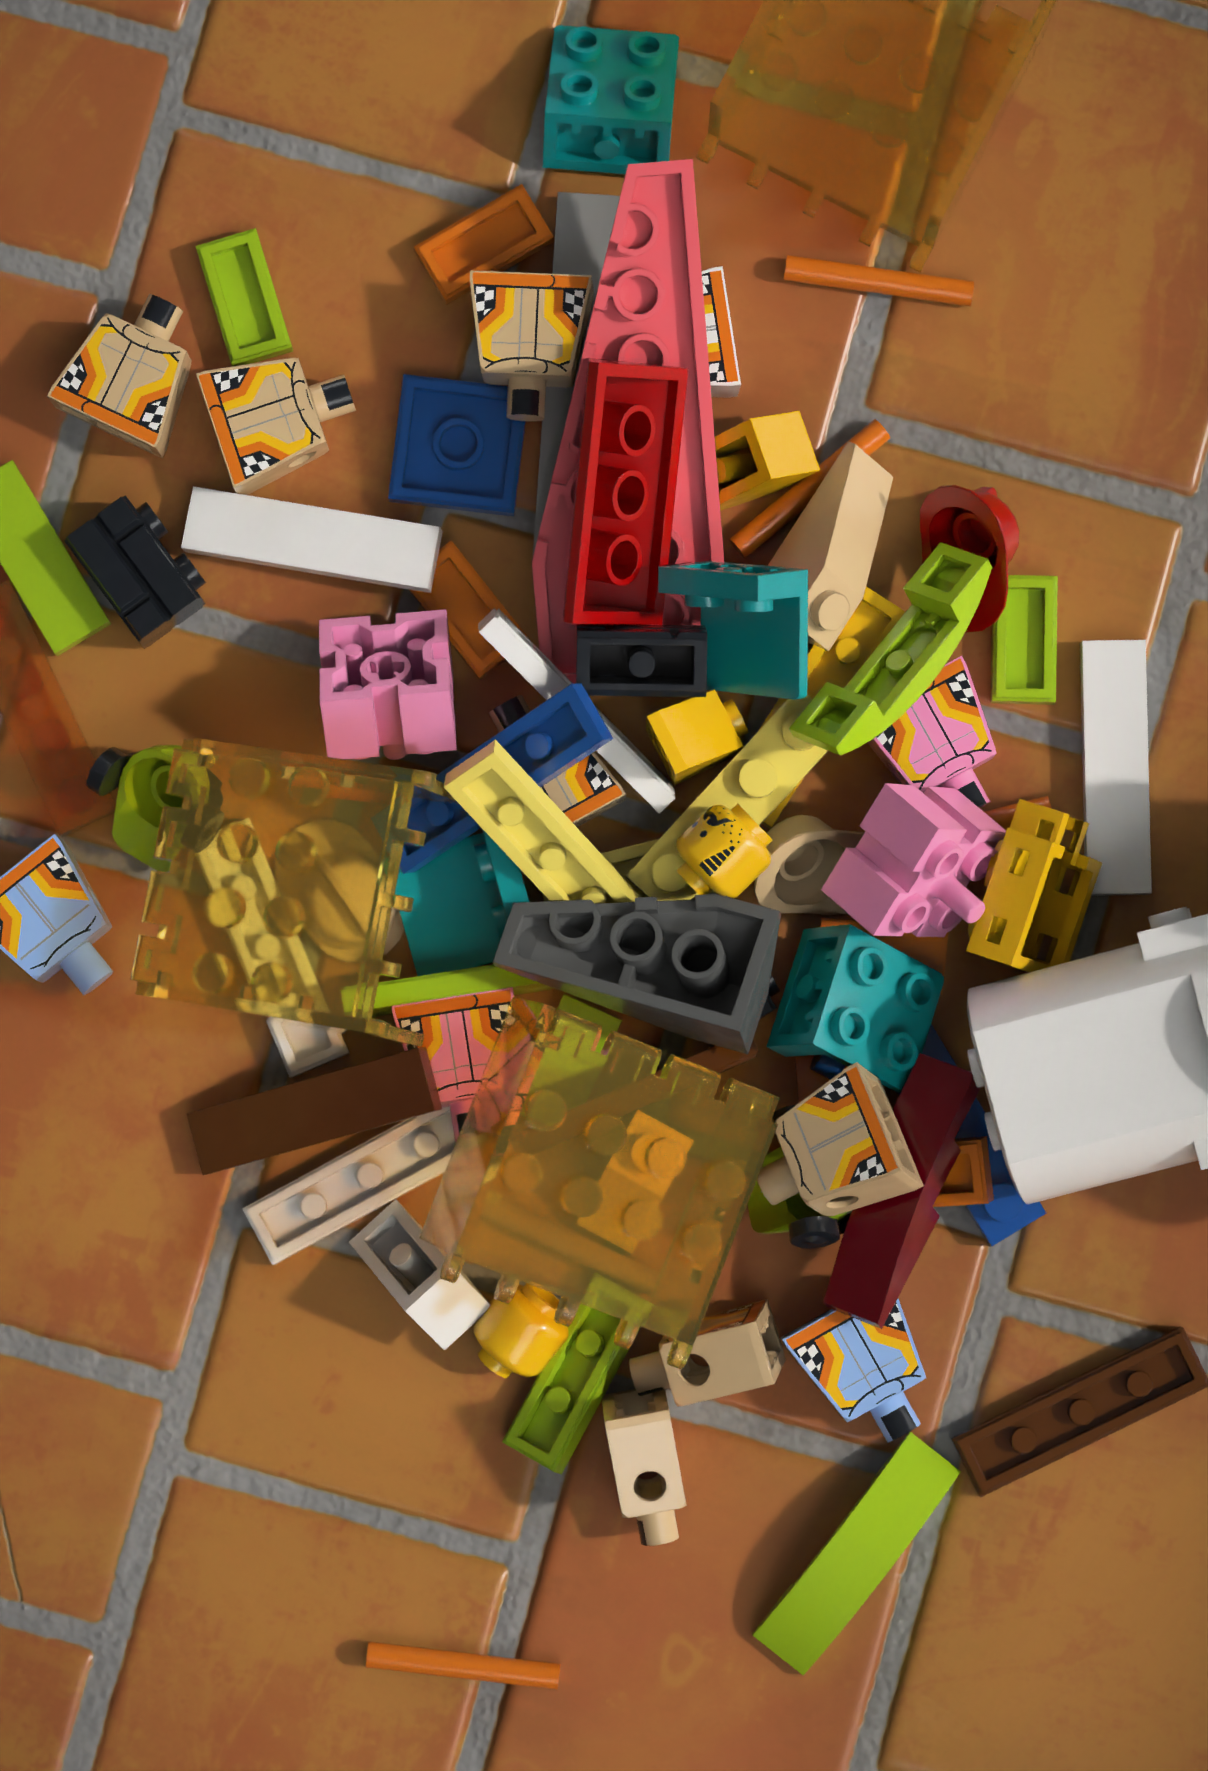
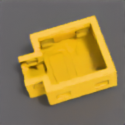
[966,799,1102,972]

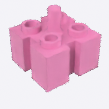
[319,609,457,761]
[821,783,1006,937]

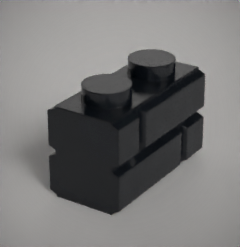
[64,495,206,649]
[576,624,707,697]

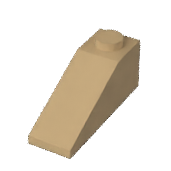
[768,442,893,651]

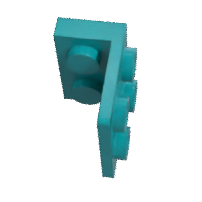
[542,25,679,174]
[658,561,808,700]
[387,829,529,976]
[766,924,944,1093]

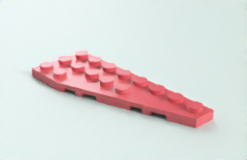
[532,159,724,684]

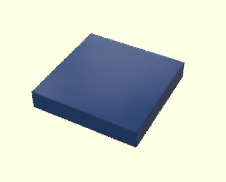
[388,374,526,517]

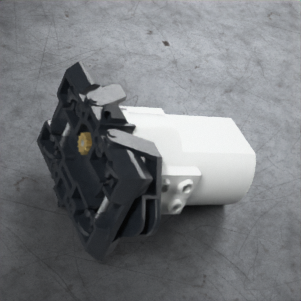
[967,907,1208,1204]

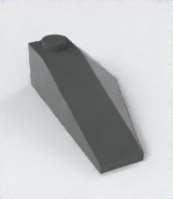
[493,894,781,1054]

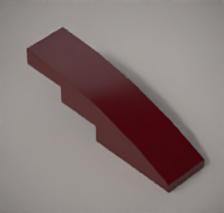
[823,1053,981,1329]

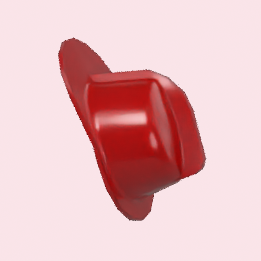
[920,485,1019,632]

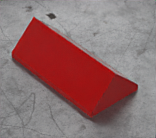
[563,358,689,625]

